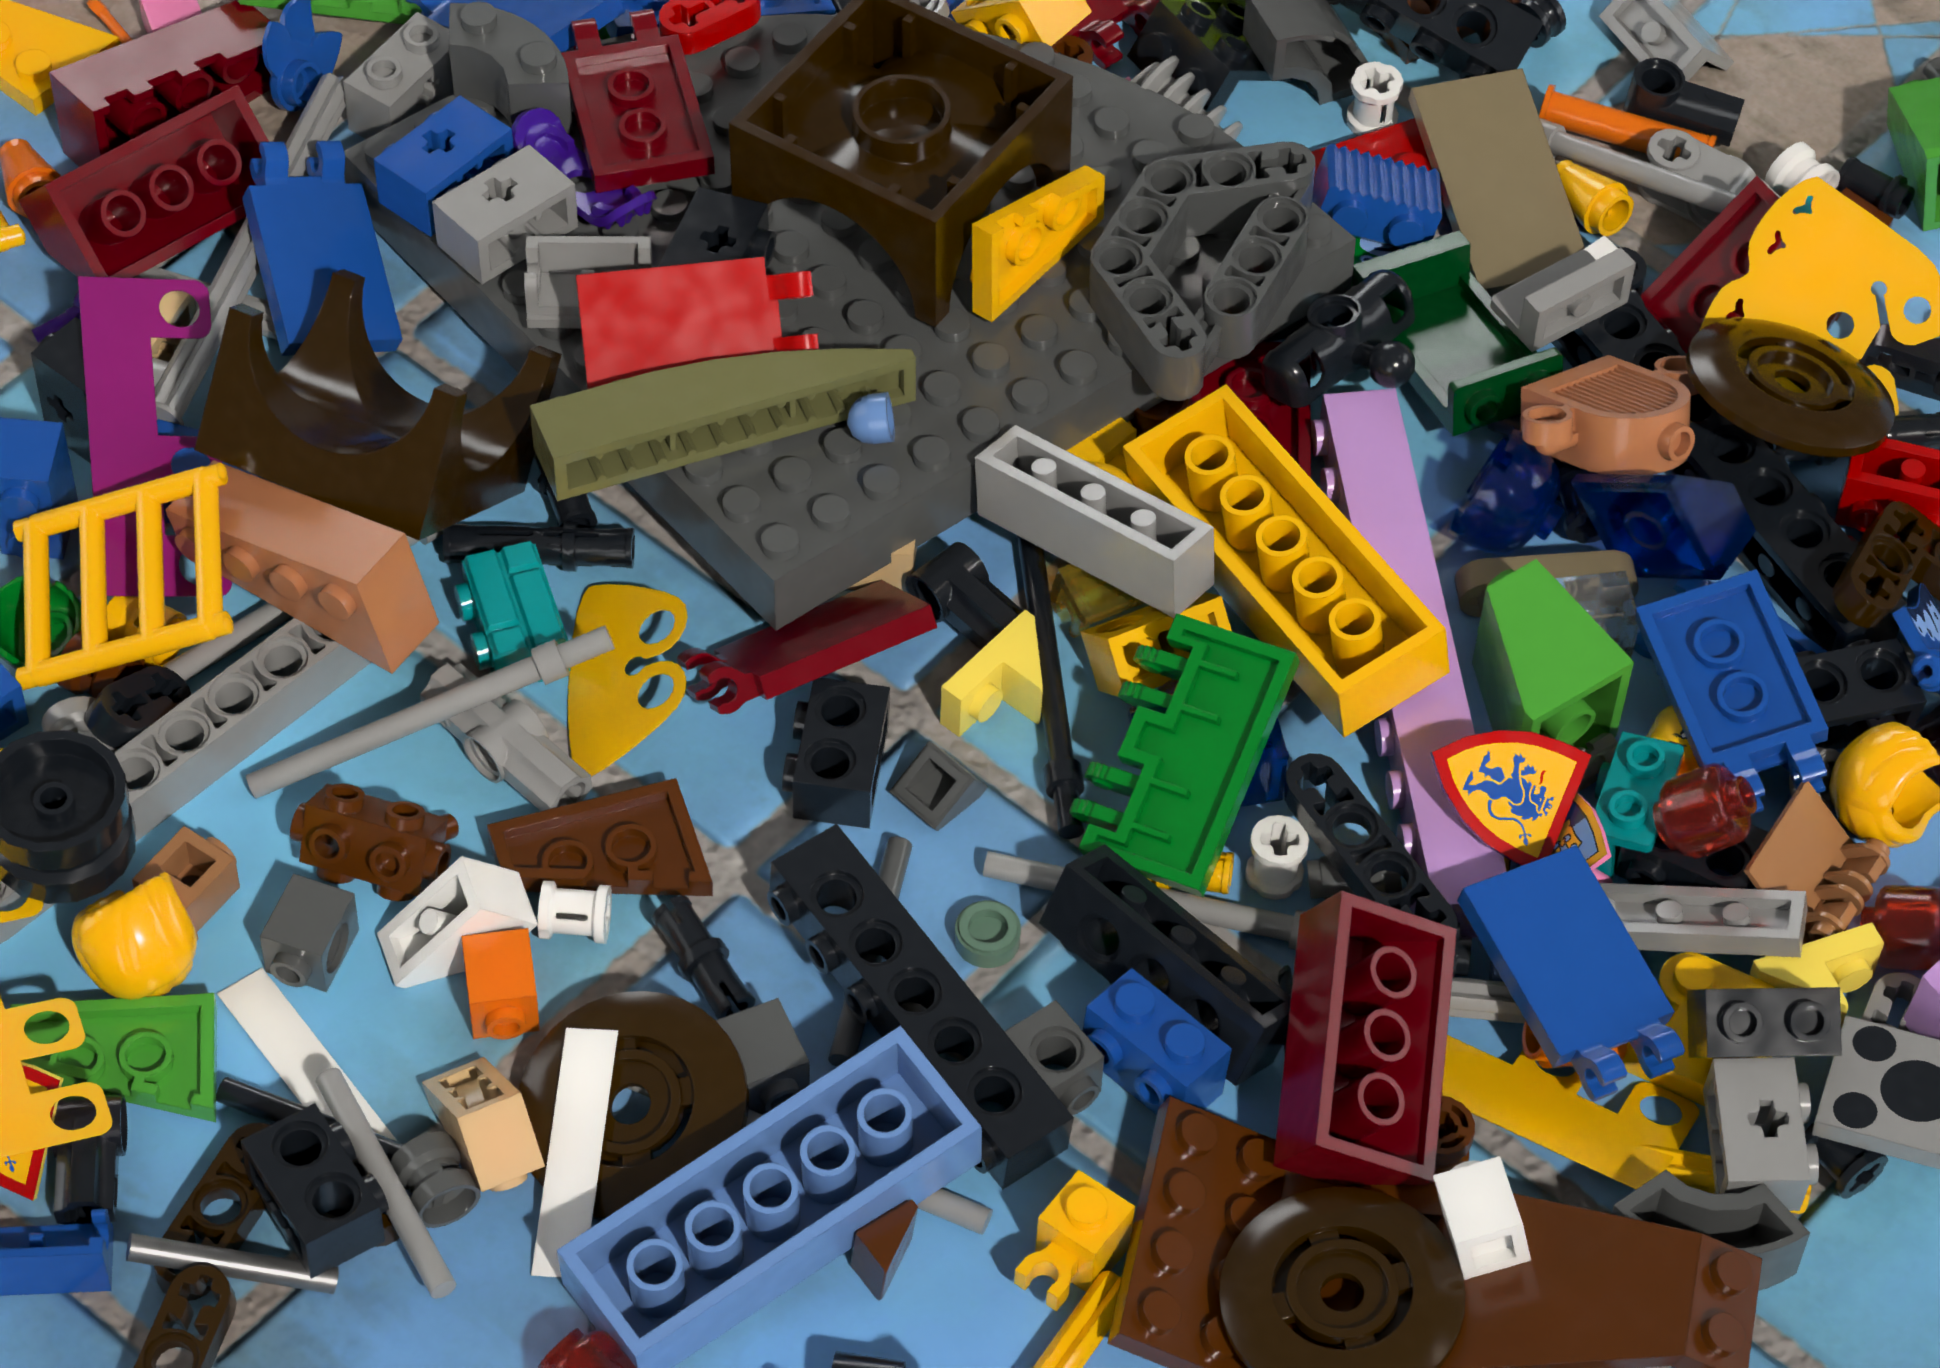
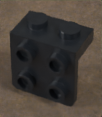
[1127,0,1293,112]

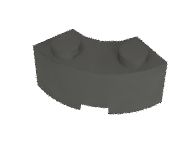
[1242,0,1369,105]
[449,1,573,135]
[1611,1170,1810,1291]

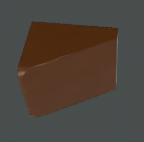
[850,1199,918,1301]

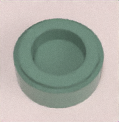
[955,900,1021,968]

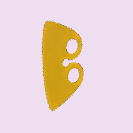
[568,584,688,777]

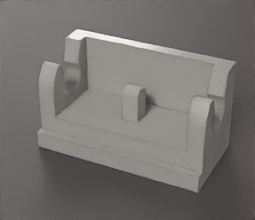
[524,236,653,329]

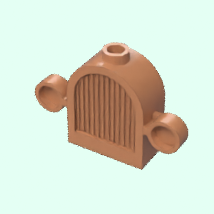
[1520,355,1698,476]

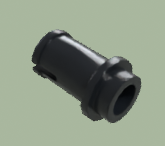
[1836,157,1915,219]

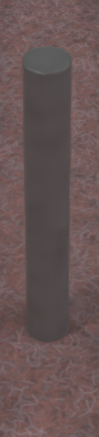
[126,1233,339,1294]

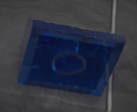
[1571,474,1756,580]

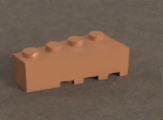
[165,460,439,674]

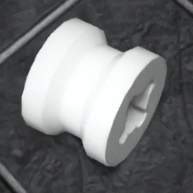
[1765,142,1840,196]

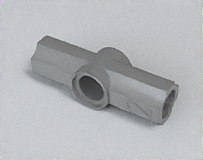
[420,663,592,811]

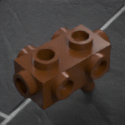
[290,783,459,901]

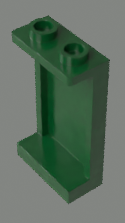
[1352,231,1563,436]

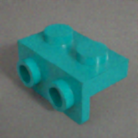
[1595,731,1684,879]

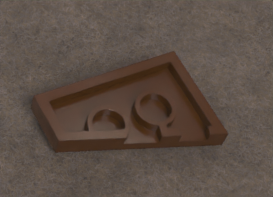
[487,778,713,896]

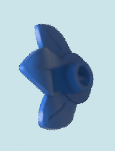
[262,0,343,112]

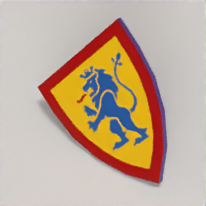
[1430,730,1592,866]

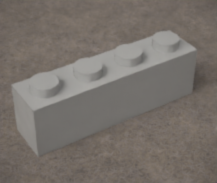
[975,425,1214,618]

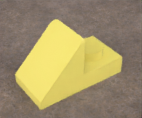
[940,610,1043,737]
[1749,922,1884,1029]

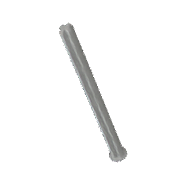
[155,73,346,426]

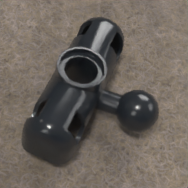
[1261,269,1416,408]

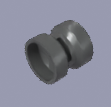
[390,1131,481,1228]

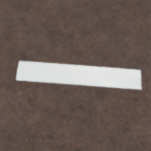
[217,968,397,1165]
[531,1028,618,1278]

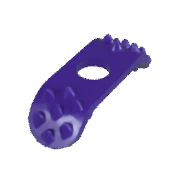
[511,107,658,230]

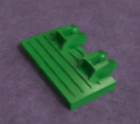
[1069,613,1300,898]

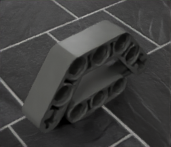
[1088,142,1316,401]

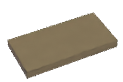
[1408,68,1585,297]

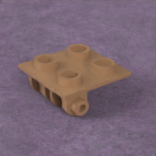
[1744,781,1891,944]

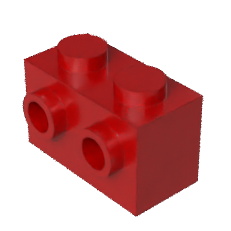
[1834,438,1940,539]

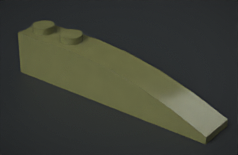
[530,348,916,501]

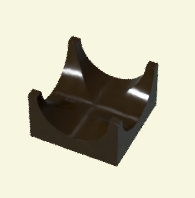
[729,0,1073,328]
[194,269,562,540]

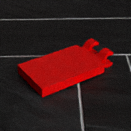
[576,257,819,389]

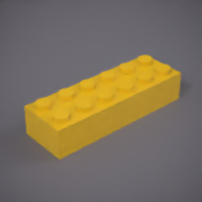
[1122,384,1450,738]

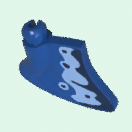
[1892,583,1940,695]

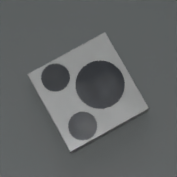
[1812,1015,1940,1169]

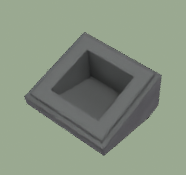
[889,741,988,831]

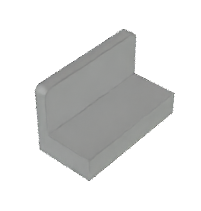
[1599,0,1734,82]
[1490,247,1636,352]

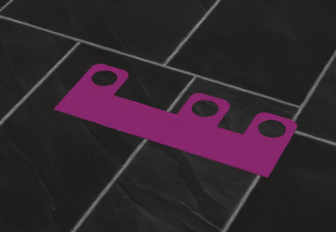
[78,276,232,597]

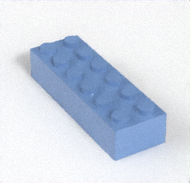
[557,1025,982,1368]

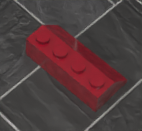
[18,84,269,278]
[1273,891,1457,1185]

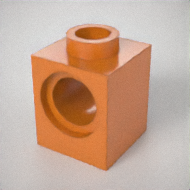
[461,928,540,1040]

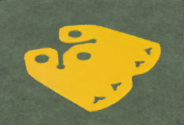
[1699,176,1940,416]

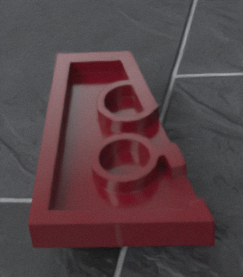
[1640,175,1797,354]

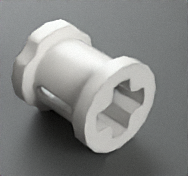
[1346,61,1403,136]
[1245,815,1309,900]
[537,880,612,944]

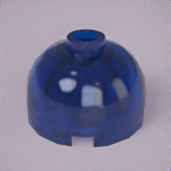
[1447,426,1564,554]

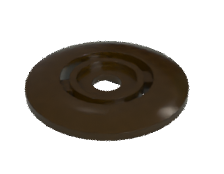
[1686,318,1895,457]
[518,991,749,1221]
[1219,1186,1466,1368]

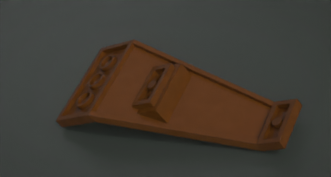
[1107,1096,1762,1368]

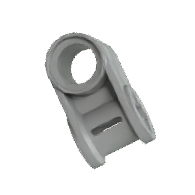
[1637,129,1756,230]

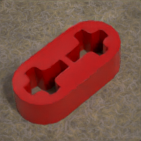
[659,0,761,55]

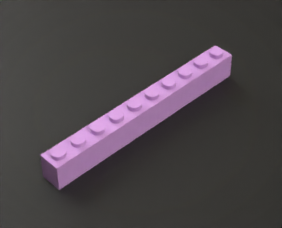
[1311,388,1507,938]

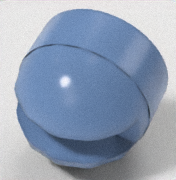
[847,392,895,444]

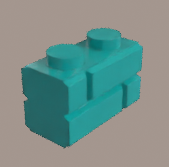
[454,541,571,682]

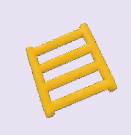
[13,462,234,690]

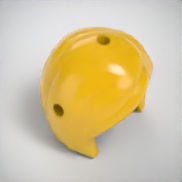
[1829,721,1940,848]
[71,872,197,1000]

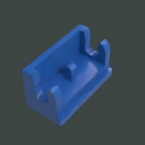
[0,1209,114,1296]

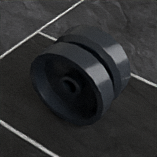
[0,730,136,904]

